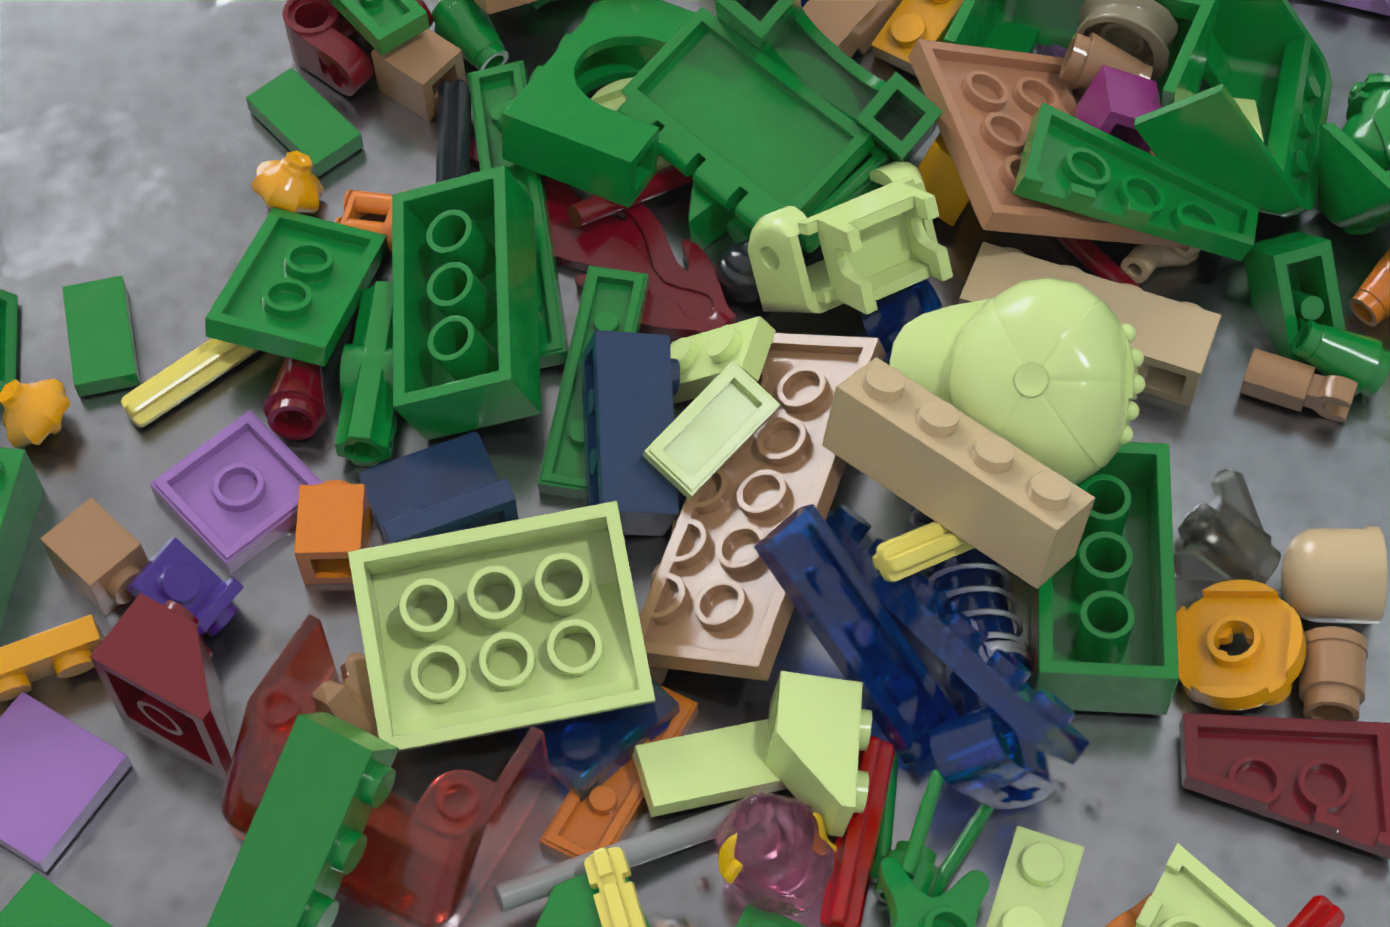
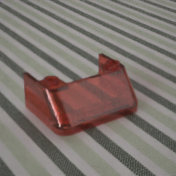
[221,614,551,927]

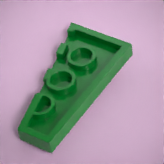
[1013,102,1259,261]

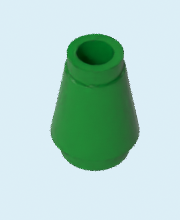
[431,0,509,70]
[1292,320,1390,397]

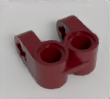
[282,0,433,96]

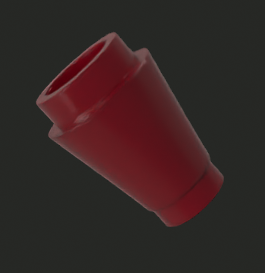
[263,357,326,440]

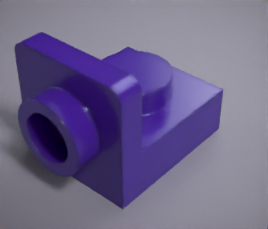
[126,537,244,637]

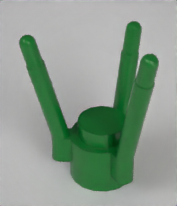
[870,754,995,904]

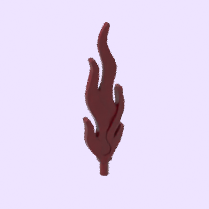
[470,135,737,340]

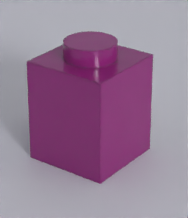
[1075,65,1161,153]

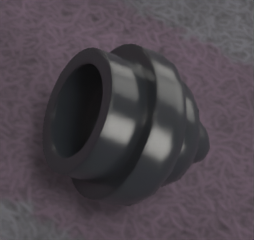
[716,239,760,302]

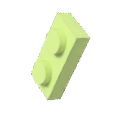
[670,316,776,404]
[986,826,1085,927]

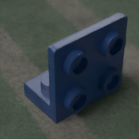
[359,432,519,545]

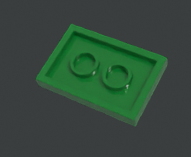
[205,207,387,367]

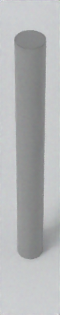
[493,796,760,912]

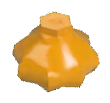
[251,150,323,214]
[0,378,71,448]

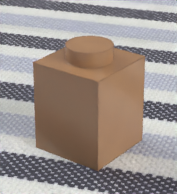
[371,29,466,122]
[40,498,149,617]

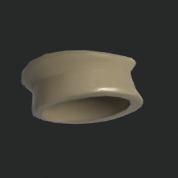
[1077,0,1178,81]

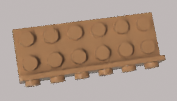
[639,333,886,684]

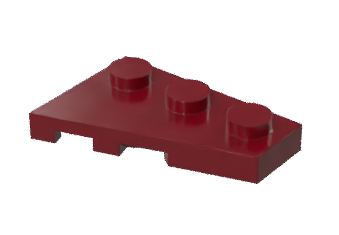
[1179,713,1390,859]

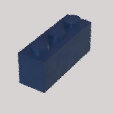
[581,330,687,536]

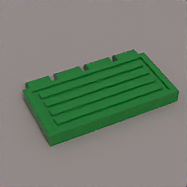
[617,7,875,229]

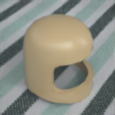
[1281,526,1388,624]

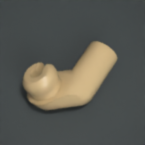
[1121,244,1201,283]

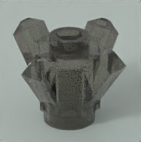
[1174,469,1281,584]

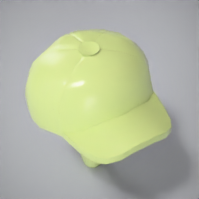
[890,277,1145,485]

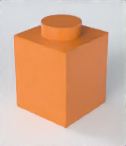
[294,480,373,585]

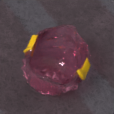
[715,791,837,917]

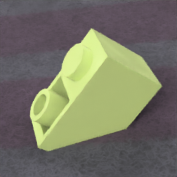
[765,671,872,837]

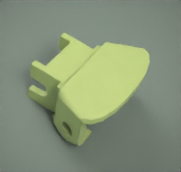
[747,161,953,314]

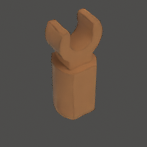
[1240,348,1358,423]

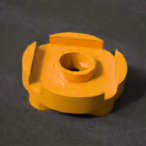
[1176,580,1307,710]

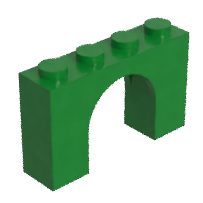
[498,0,696,208]
[715,0,943,162]

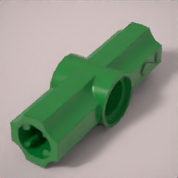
[334,281,398,467]

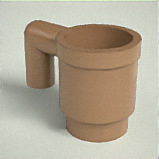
[1299,626,1368,721]

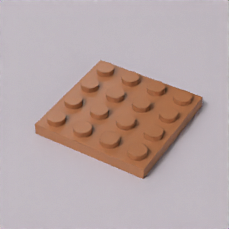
[908,39,1189,248]

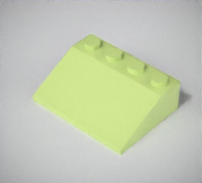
[348,501,655,752]

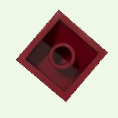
[90,593,235,778]

